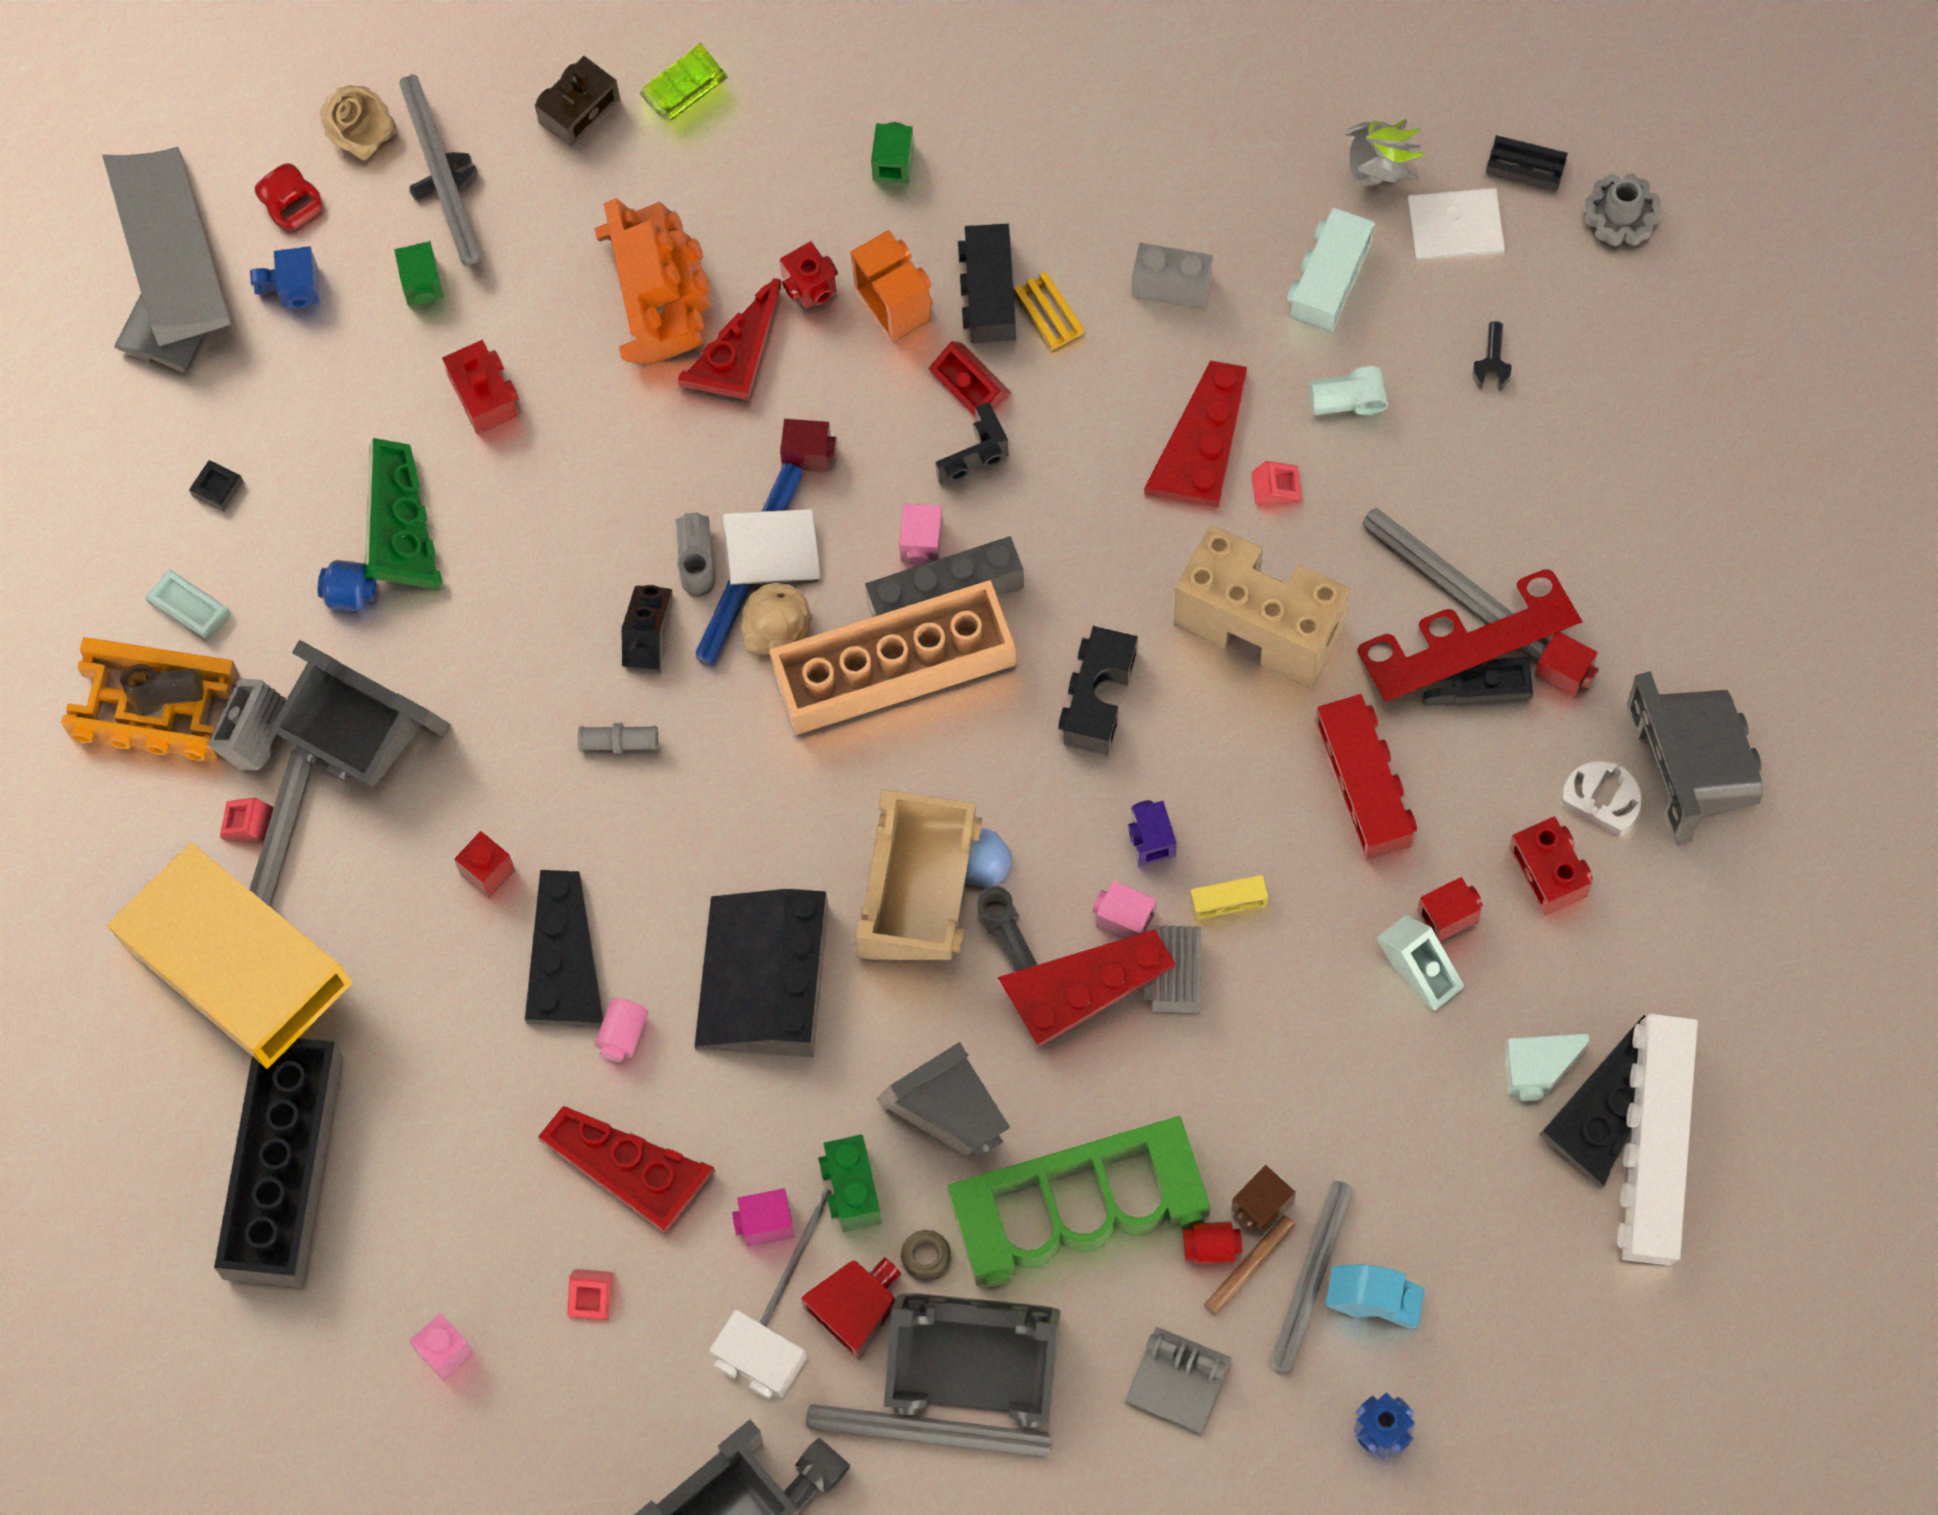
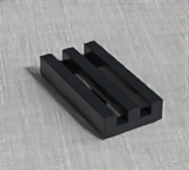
[1486,135,1568,190]

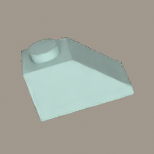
[1377,914,1465,1011]
[1504,1034,1589,1101]

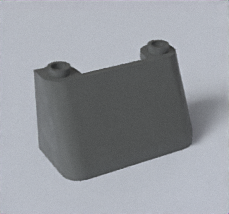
[884,1293,1060,1427]

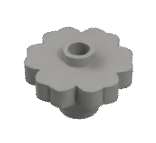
[1584,174,1661,246]

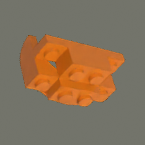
[594,198,710,364]

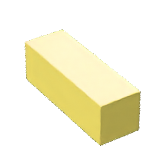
[1190,875,1269,920]

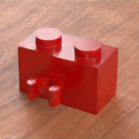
[442,339,519,434]

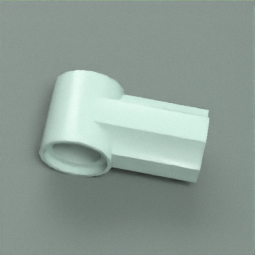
[1309,366,1388,415]

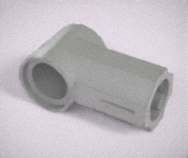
[676,512,715,595]

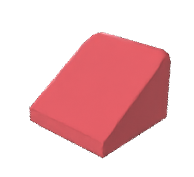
[1251,461,1302,506]
[220,797,273,843]
[567,1269,613,1320]

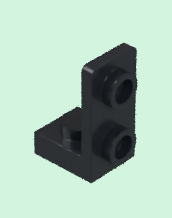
[935,402,1009,483]

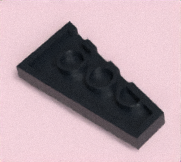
[525,870,604,1028]

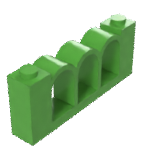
[947,1116,1210,1287]

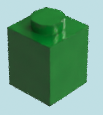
[871,122,914,183]
[394,241,444,305]

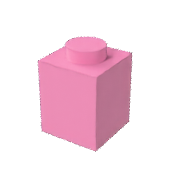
[899,503,943,566]
[1093,880,1156,939]
[410,1313,474,1381]

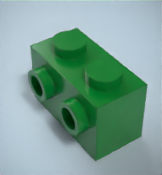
[818,1134,882,1232]

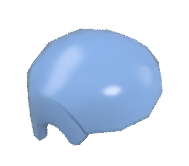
[965,828,1012,889]

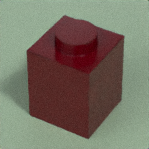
[780,418,837,472]

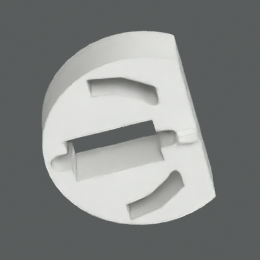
[1561,761,1642,837]

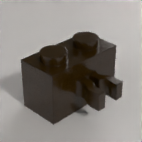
[534,56,620,147]

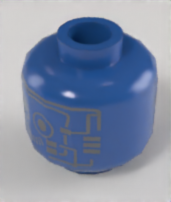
[318,560,377,612]

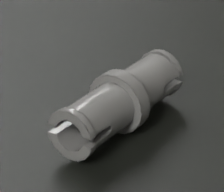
[578,723,659,754]

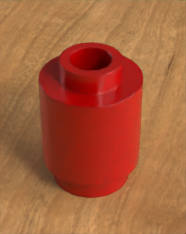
[1183,1221,1242,1265]

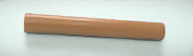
[1204,1215,1295,1316]

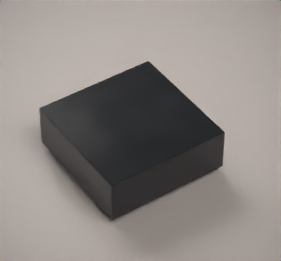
[189,460,243,511]

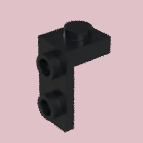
[621,585,672,670]

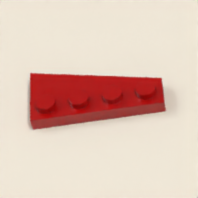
[1144,360,1247,508]
[997,929,1177,1047]
[538,1106,715,1234]

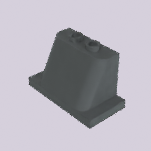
[270,639,451,788]
[1627,671,1763,845]
[877,1042,1010,1157]
[634,1419,798,1515]

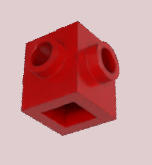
[779,241,838,310]

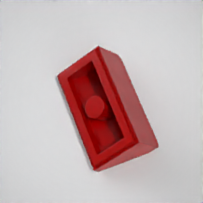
[928,341,1011,417]

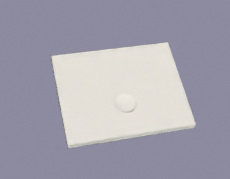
[1407,188,1505,260]
[722,509,821,585]

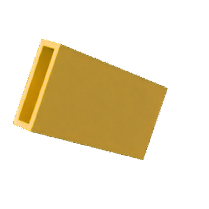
[106,842,353,1069]

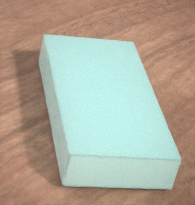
[145,569,231,642]

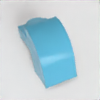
[1325,1264,1425,1328]

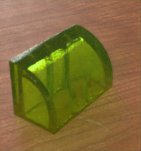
[639,43,728,121]

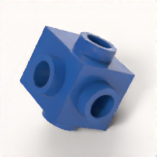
[1354,1392,1416,1460]

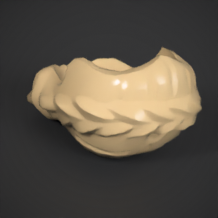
[320,85,396,160]
[741,582,812,655]

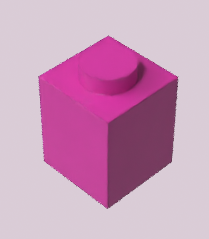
[732,1188,795,1247]

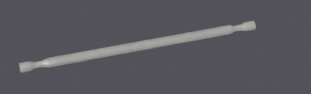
[759,1188,832,1327]

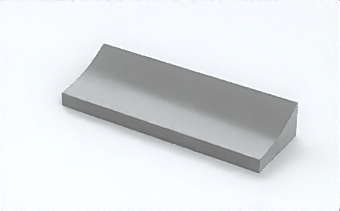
[102,147,231,347]

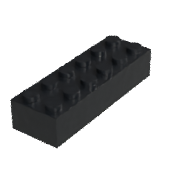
[214,1038,343,1288]

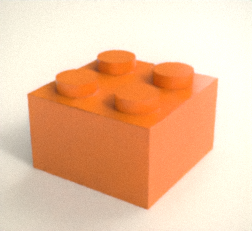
[850,230,933,342]

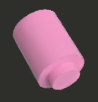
[595,998,648,1062]

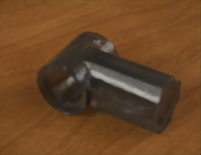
[120,664,204,716]

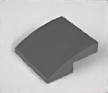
[114,294,204,373]

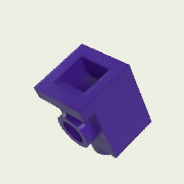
[1128,800,1177,867]

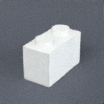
[709,1309,808,1400]

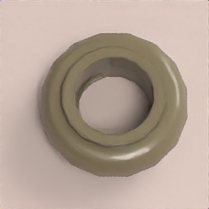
[901,1230,951,1280]

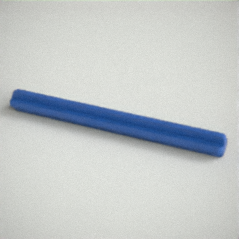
[696,463,802,665]

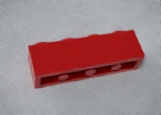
[1315,693,1417,860]

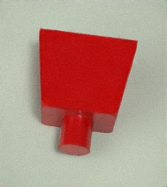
[801,1257,901,1361]

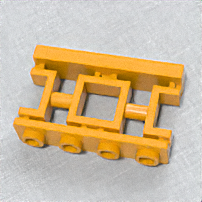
[61,637,240,761]

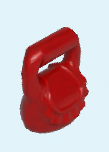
[254,163,323,231]

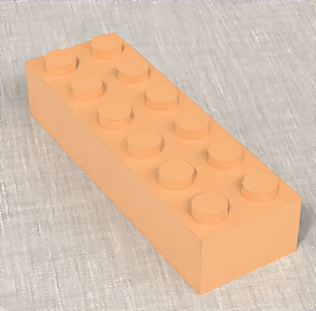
[769,580,1016,735]

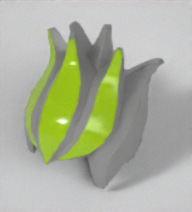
[1344,119,1425,186]

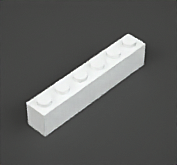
[1617,1013,1698,1266]

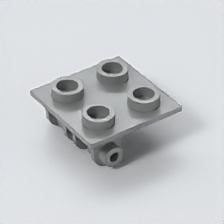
[1125,1326,1232,1433]

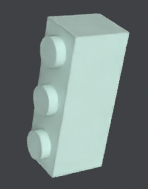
[1287,207,1375,332]

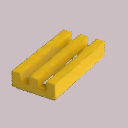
[1013,271,1084,351]

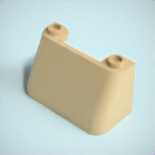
[855,789,982,960]

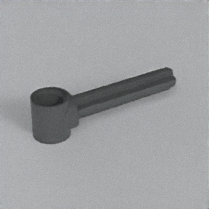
[977,886,1038,972]
[784,1437,851,1512]

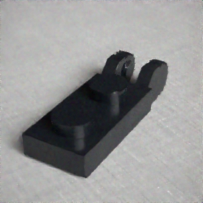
[1423,657,1533,705]

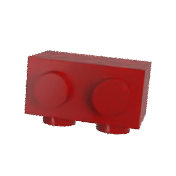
[1509,816,1593,915]

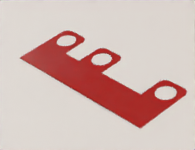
[1358,569,1583,702]

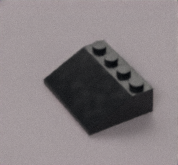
[694,889,829,1057]

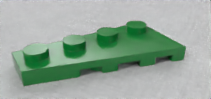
[364,438,442,590]

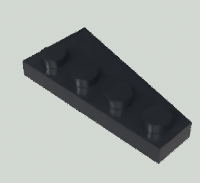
[1539,1015,1646,1188]

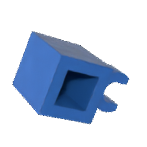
[250,246,320,308]

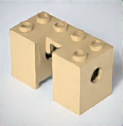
[1174,524,1351,689]

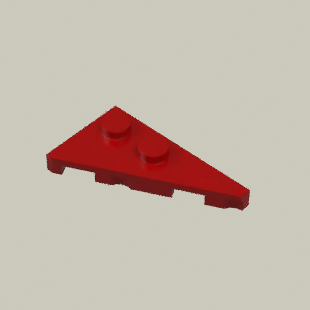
[678,278,781,400]

